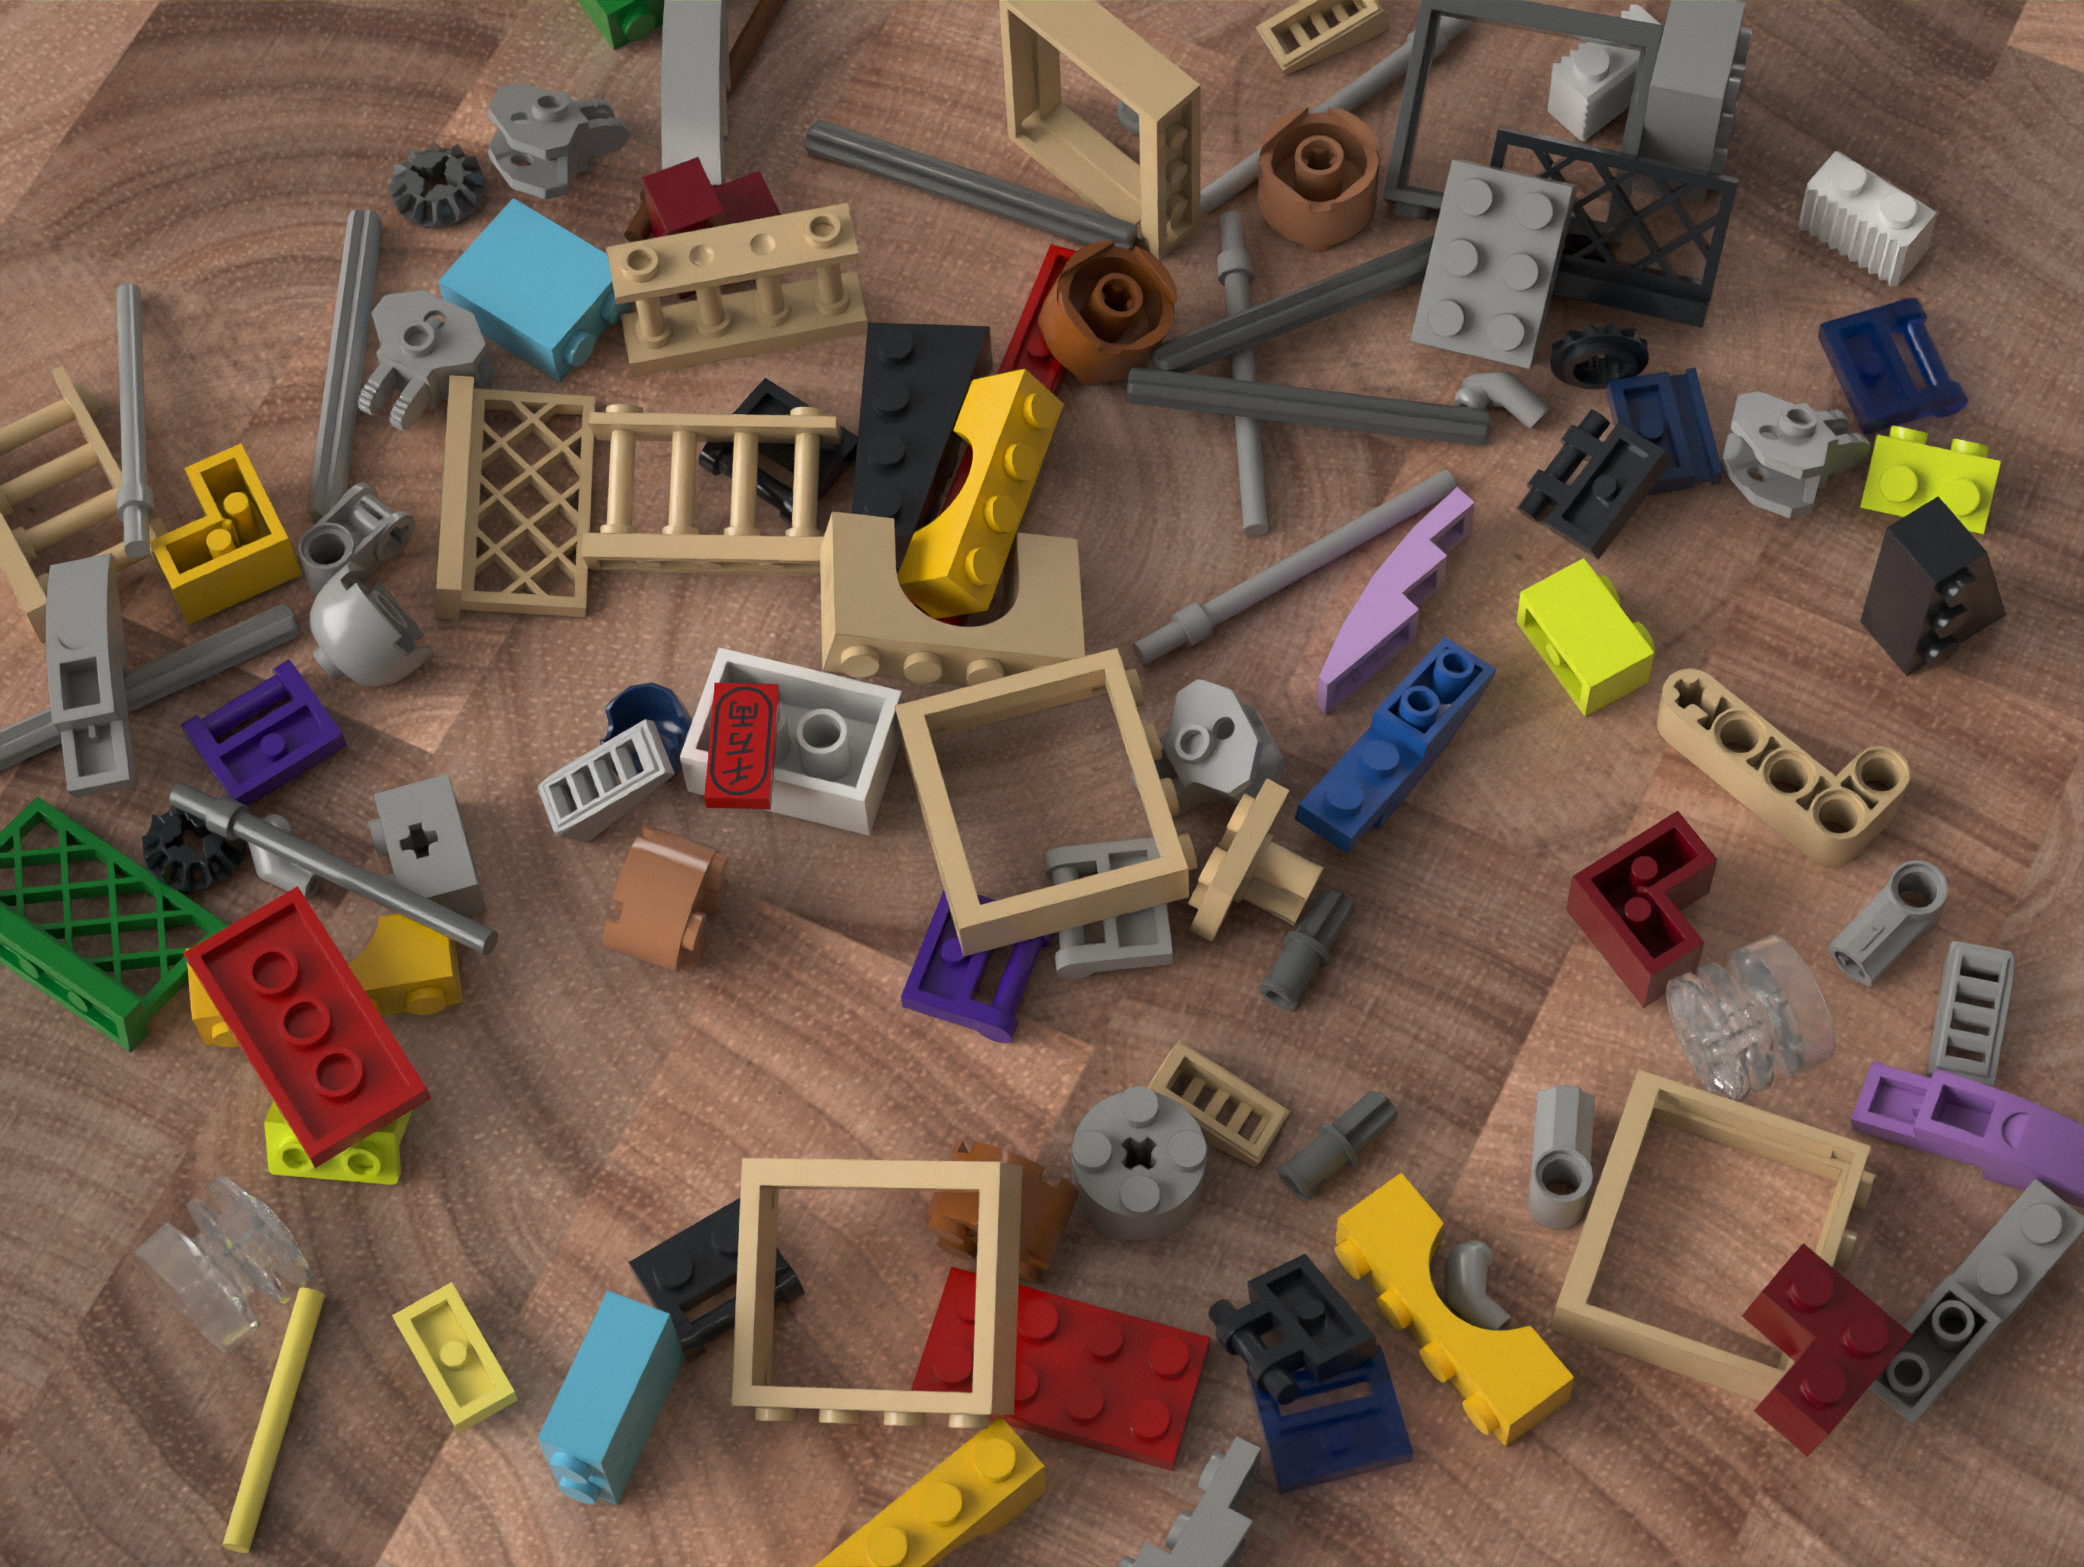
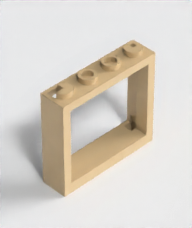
[999,0,1201,260]
[895,648,1198,957]
[1551,1069,1876,1402]
[732,1158,1022,1429]

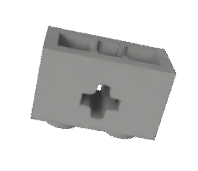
[368,774,487,917]

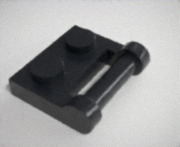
[698,378,858,525]
[628,1198,805,1363]

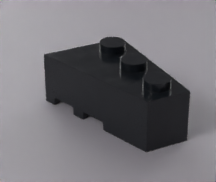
[1860,496,2006,676]

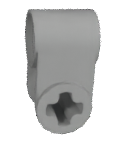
[298,482,415,596]

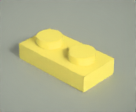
[392,1282,518,1434]

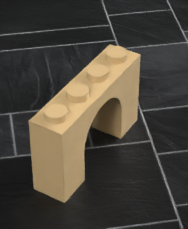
[820,512,1085,686]

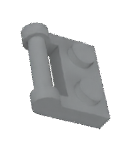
[1044,837,1173,980]

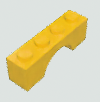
[897,369,1064,619]
[186,906,463,1048]
[1334,1173,1574,1447]
[814,1415,1047,1567]

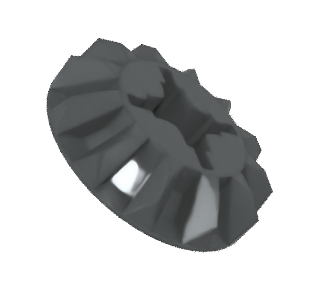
[388,141,485,227]

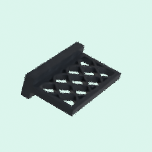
[1490,125,1739,328]

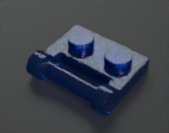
[1818,298,1968,435]
[1247,1344,1413,1494]

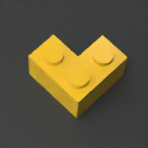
[150,443,302,625]

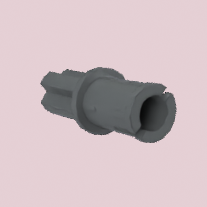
[1258,889,1354,1011]
[1277,1090,1398,1202]

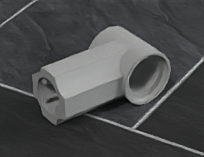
[1827,860,1948,988]
[1527,1085,1595,1230]

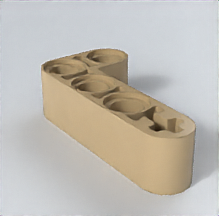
[1656,668,1911,868]

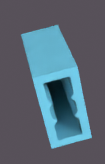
[438,198,632,382]
[537,1290,685,1505]

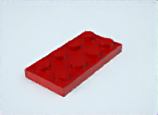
[183,886,431,1168]
[911,1266,1211,1471]

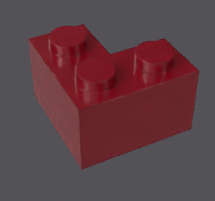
[642,157,781,300]
[1566,811,1717,1008]
[1742,1243,1912,1457]

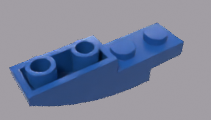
[1295,636,1496,853]

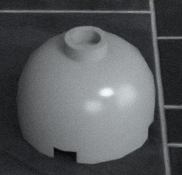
[310,562,433,688]

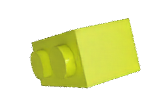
[1516,558,1655,717]

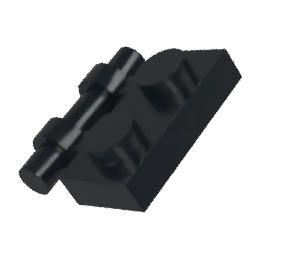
[1517,409,1673,560]
[1208,1254,1378,1405]

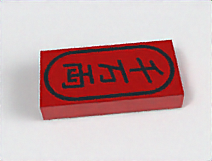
[704,683,780,810]

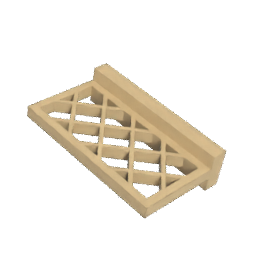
[435,375,596,620]

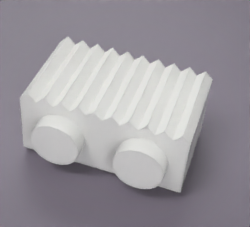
[1548,4,1661,141]
[1798,151,1938,287]

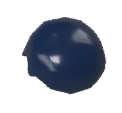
[600,682,693,783]

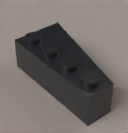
[851,322,993,573]

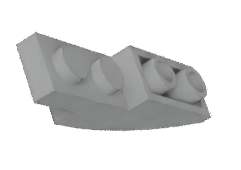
[46,553,137,798]
[1869,1179,2084,1425]
[1118,1436,1261,1567]

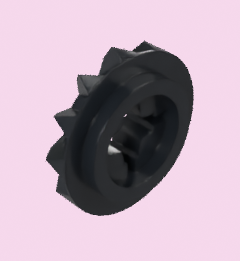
[1550,323,1649,389]
[142,806,246,891]

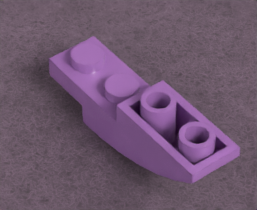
[1851,1062,2084,1208]

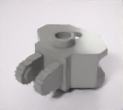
[488,83,630,199]
[357,289,494,431]
[1721,391,1871,519]
[1131,679,1284,819]

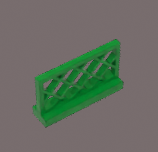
[0,796,230,1053]

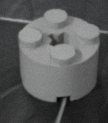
[1072,1086,1207,1241]

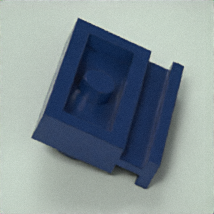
[1606,368,1723,495]

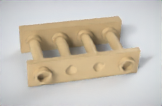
[606,203,868,377]
[0,365,168,643]
[582,404,842,576]

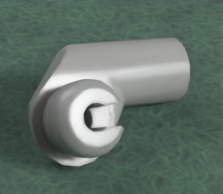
[1454,372,1550,429]
[248,814,322,900]
[1445,1240,1513,1331]

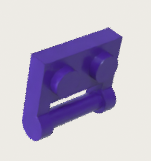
[180,659,347,806]
[901,890,1053,1043]

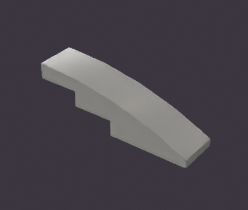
[661,0,731,188]

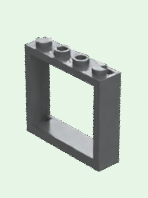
[1382,0,1664,252]

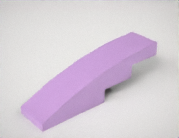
[1317,487,1475,715]

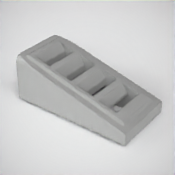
[537,719,675,843]
[1926,941,2016,1087]

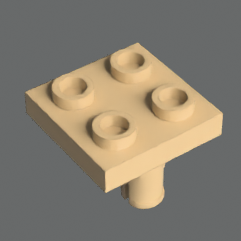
[1188,778,1324,942]

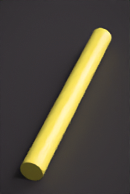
[223,1288,325,1553]

